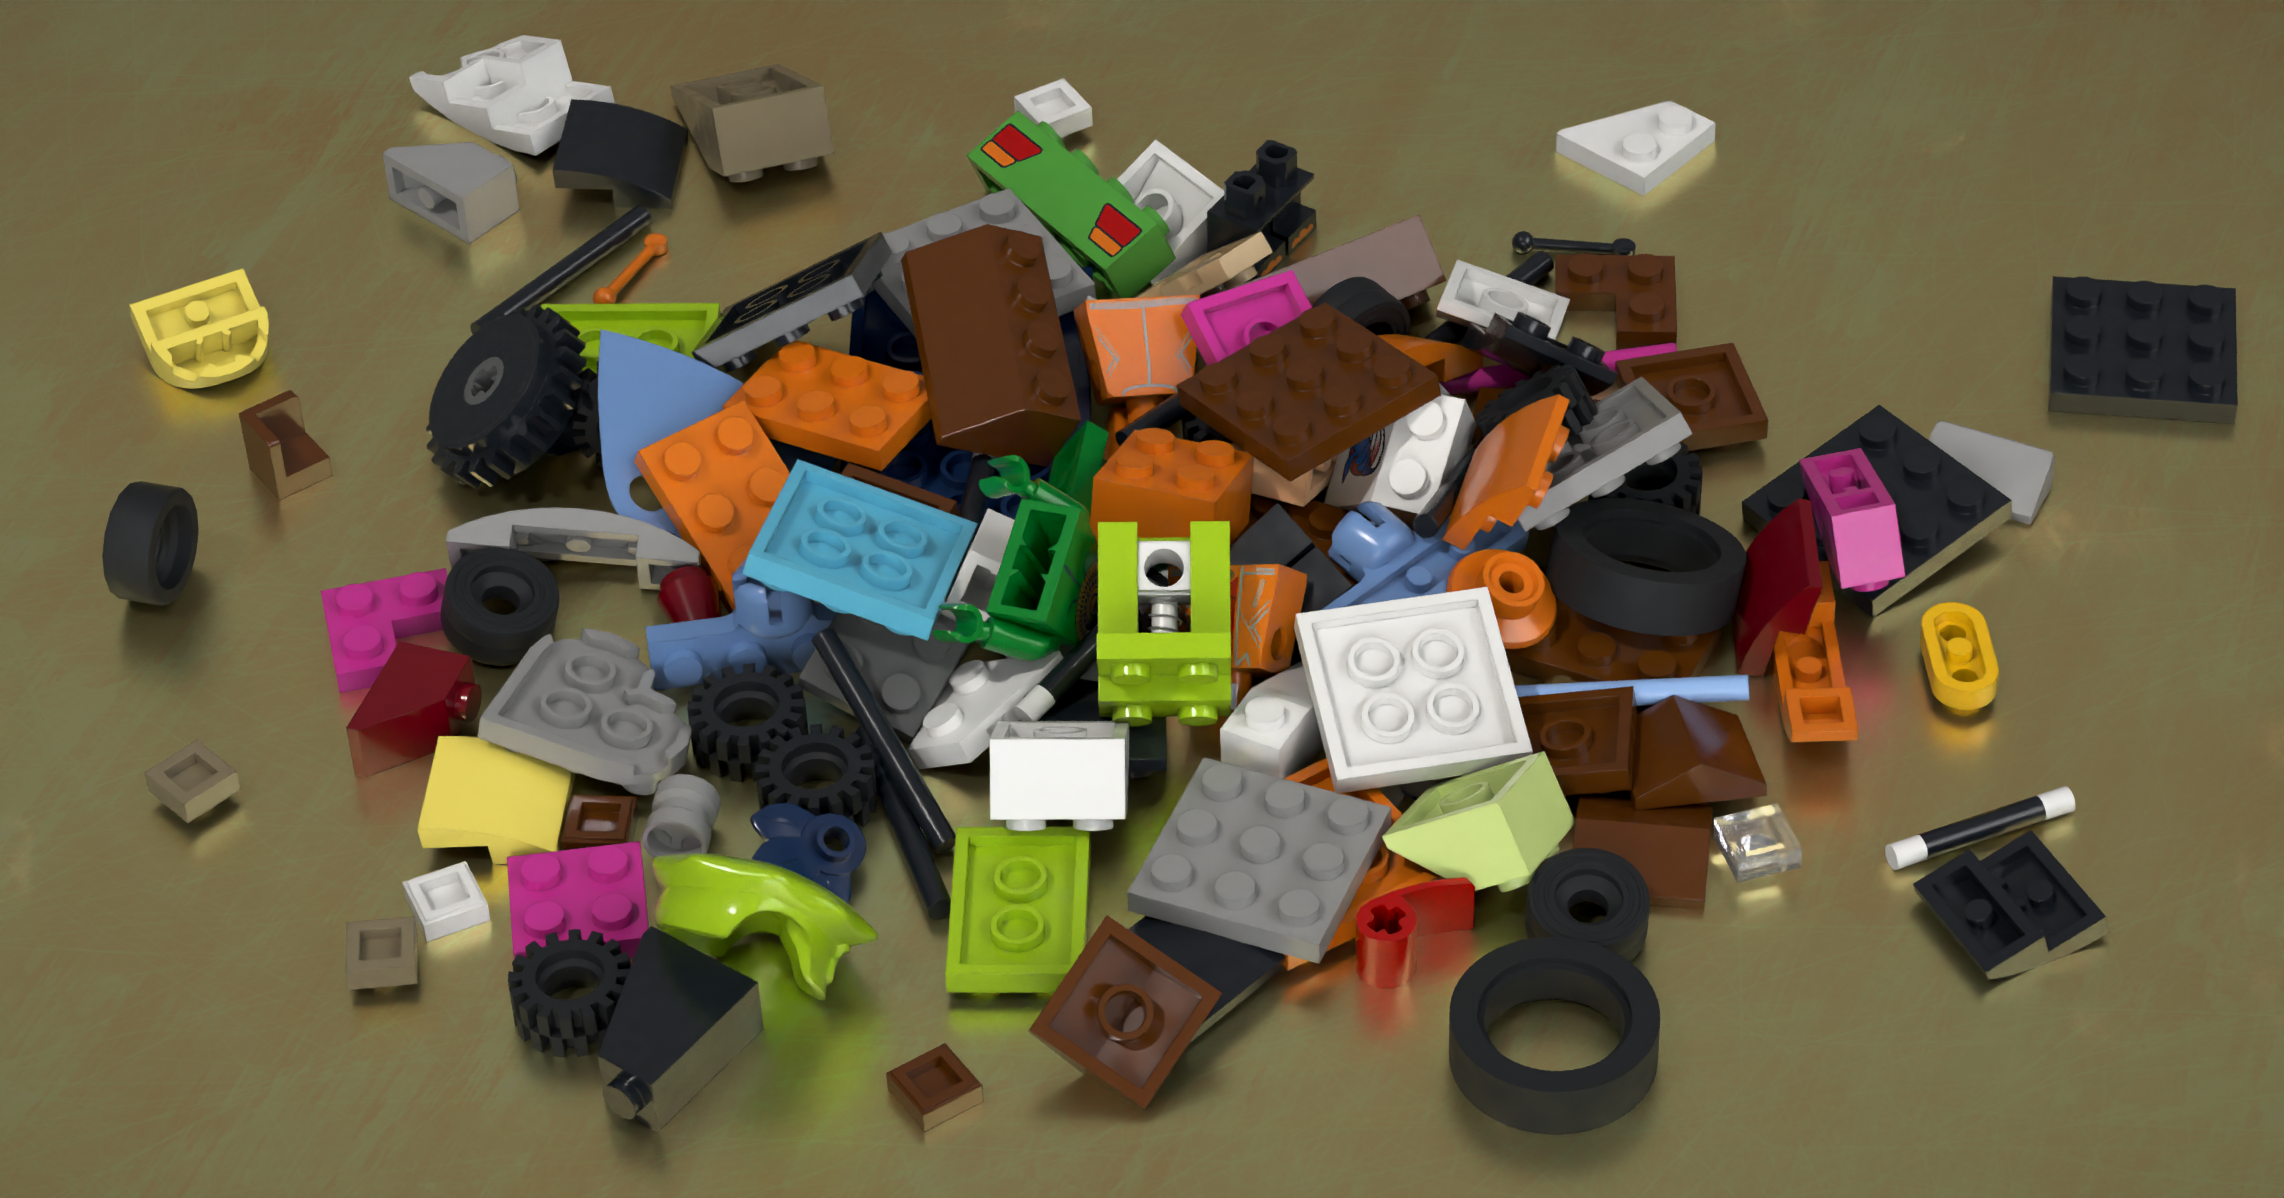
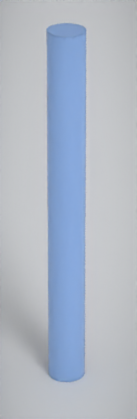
[1515,674,1750,706]

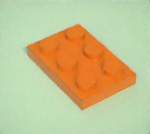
[722,340,932,471]
[634,400,790,614]

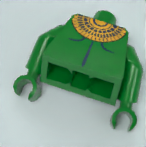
[933,455,1098,661]

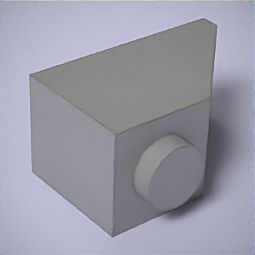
[382,142,520,244]

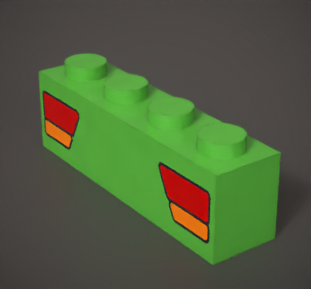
[966,111,1176,299]

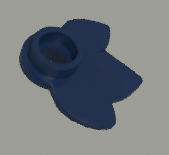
[750,803,866,903]

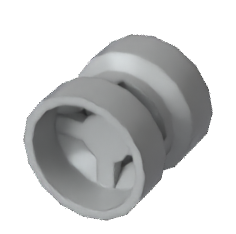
[642,774,721,858]

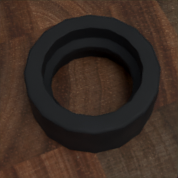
[102,481,199,606]

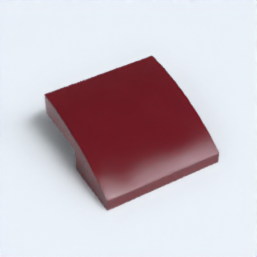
[1732,498,1822,677]

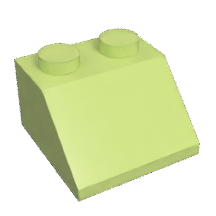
[1382,751,1575,892]

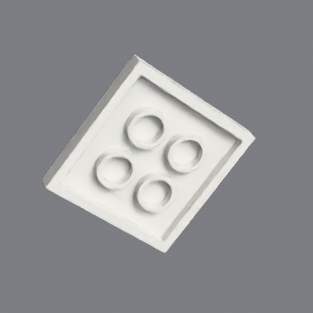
[1294,587,1533,793]

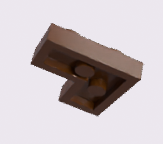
[1555,253,1677,350]

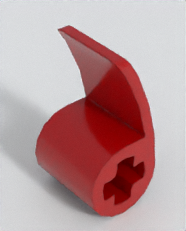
[1356,877,1475,989]

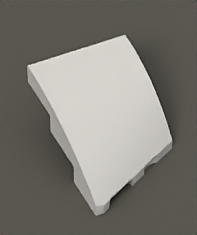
[409,35,616,155]

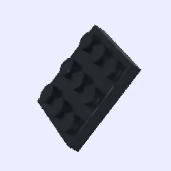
[691,232,892,373]
[2048,276,2238,424]
[1742,405,2012,617]

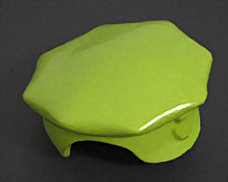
[651,853,878,1000]

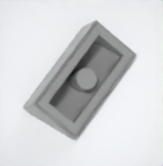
[1929,420,2055,525]

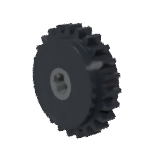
[426,305,587,489]

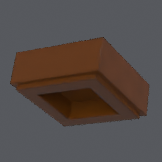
[561,795,639,850]
[886,1043,984,1132]

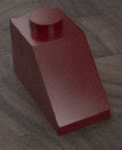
[346,641,482,777]

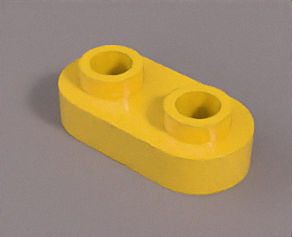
[1920,602,1999,710]

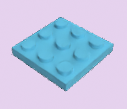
[742,459,978,641]

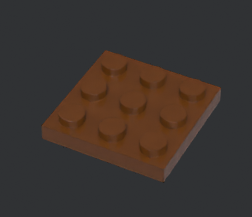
[1176,302,1441,482]

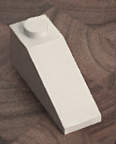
[1220,661,1324,779]

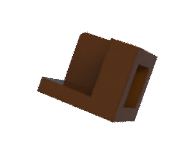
[239,390,333,501]

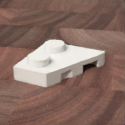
[1556,100,1716,196]
[907,651,1063,769]

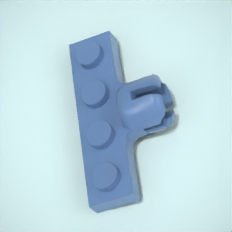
[1322,501,1529,610]
[645,559,837,691]

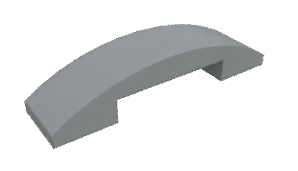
[446,507,702,590]

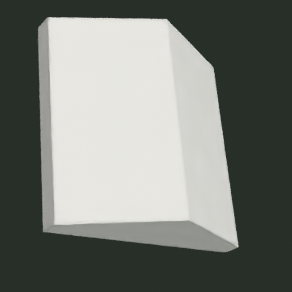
[1117,139,1224,285]
[1436,259,1570,340]

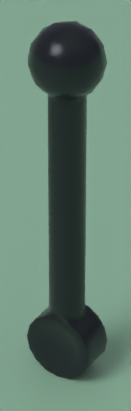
[1512,231,1636,255]

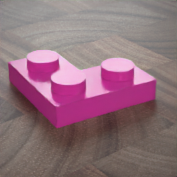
[321,568,447,693]

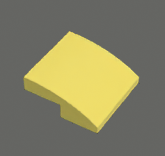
[417,736,576,865]

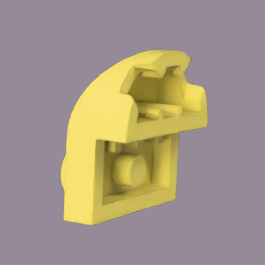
[130,268,269,389]

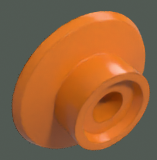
[1446,549,1557,649]

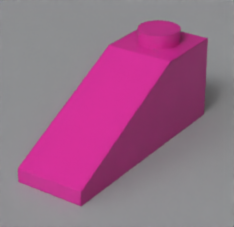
[1799,448,1905,592]

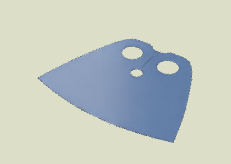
[598,329,839,540]

